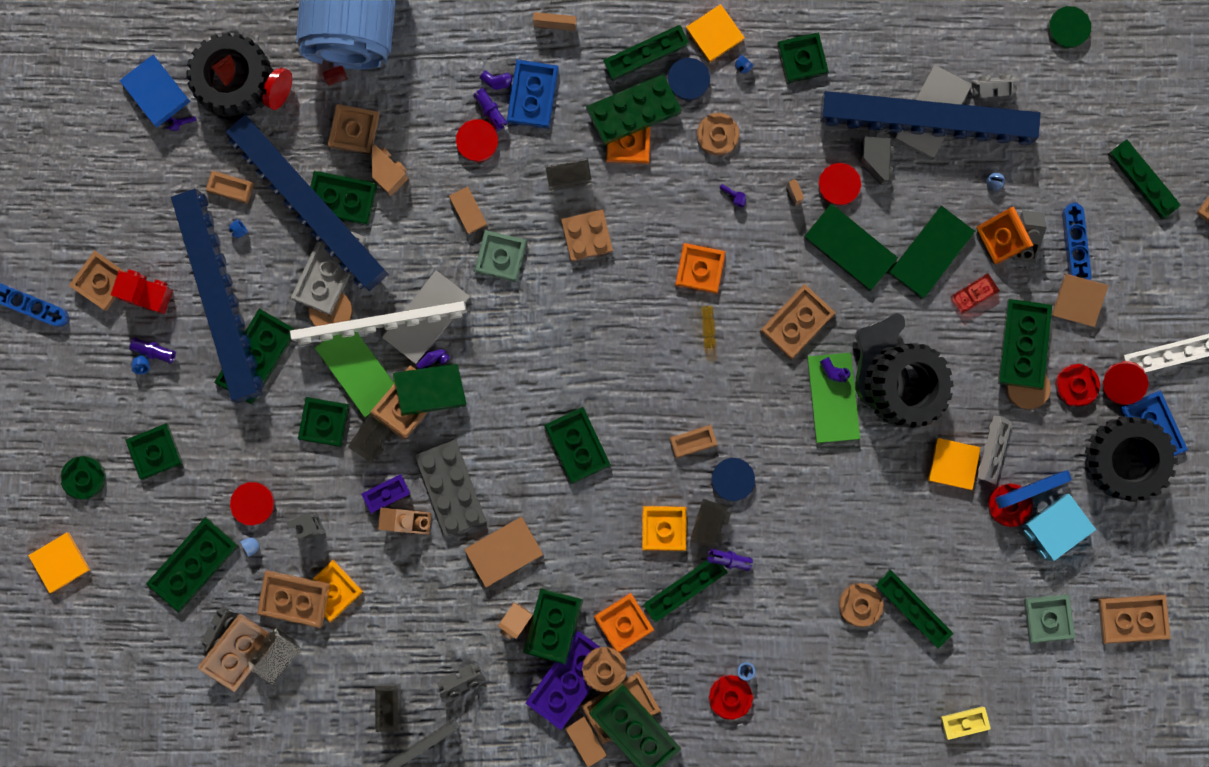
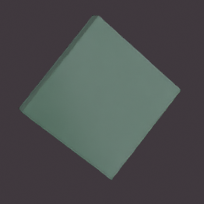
[475,230,527,282]
[1024,594,1075,643]

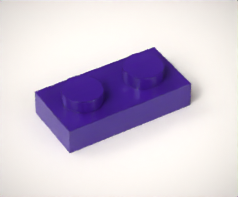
[361,474,411,514]

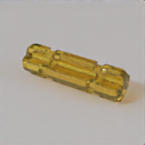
[701,306,716,348]

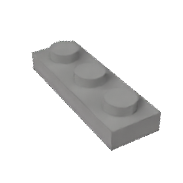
[977,415,1012,485]

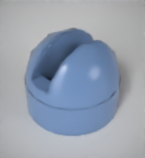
[986,173,1005,191]
[240,538,259,557]
[738,662,756,680]

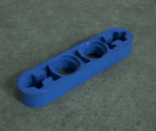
[1062,203,1091,280]
[0,283,69,327]
[995,470,1072,509]

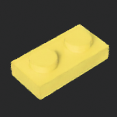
[940,706,991,740]

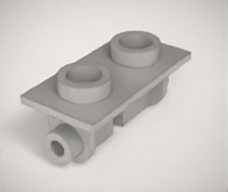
[971,74,1019,98]

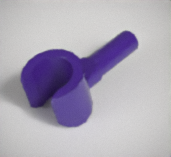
[165,116,197,131]
[720,184,746,207]

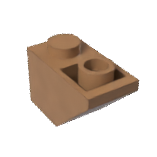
[372,145,409,197]
[378,508,431,535]
[498,602,533,639]

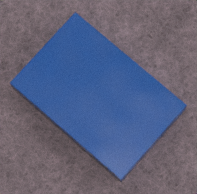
[119,55,191,128]
[507,59,559,129]
[1119,390,1188,467]

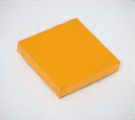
[686,4,745,63]
[928,438,981,490]
[642,506,686,551]
[28,532,90,593]
[312,560,364,623]

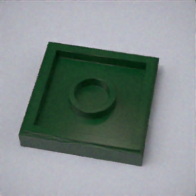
[777,32,829,84]
[297,397,350,447]
[125,423,183,480]

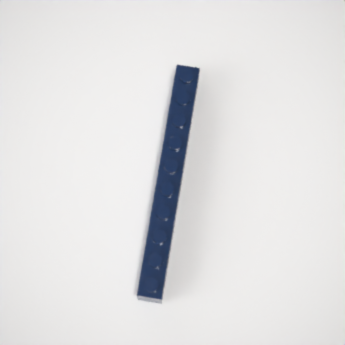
[820,91,1041,145]
[226,115,389,291]
[171,188,264,403]

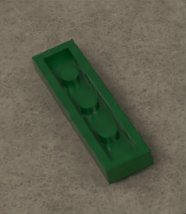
[603,25,689,81]
[1108,139,1181,220]
[643,556,728,623]
[874,569,954,649]

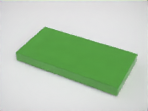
[315,332,394,418]
[807,353,860,443]

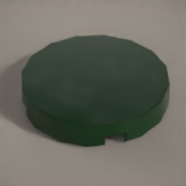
[1048,6,1091,49]
[60,456,106,500]

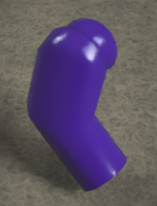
[820,357,851,382]

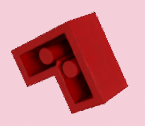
[111,269,173,315]

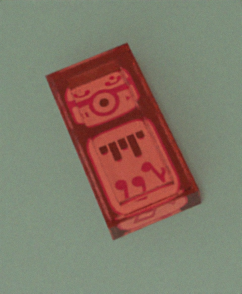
[950,273,1000,314]

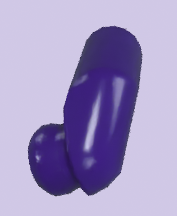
[479,70,512,90]
[417,349,450,369]

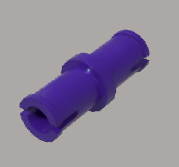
[473,88,508,131]
[129,337,176,364]
[708,548,753,571]

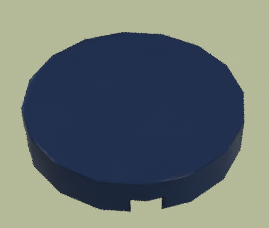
[667,58,710,101]
[711,458,755,501]

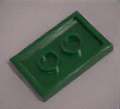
[310,170,378,226]
[393,364,467,416]
[544,407,611,484]
[523,588,583,665]

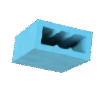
[1022,494,1096,561]

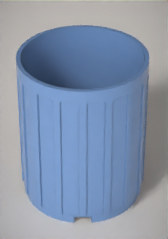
[296,0,396,70]

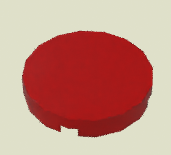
[262,67,293,110]
[456,119,498,162]
[818,163,862,206]
[1103,361,1149,405]
[1055,363,1101,407]
[230,482,275,525]
[988,483,1033,527]
[708,674,753,720]

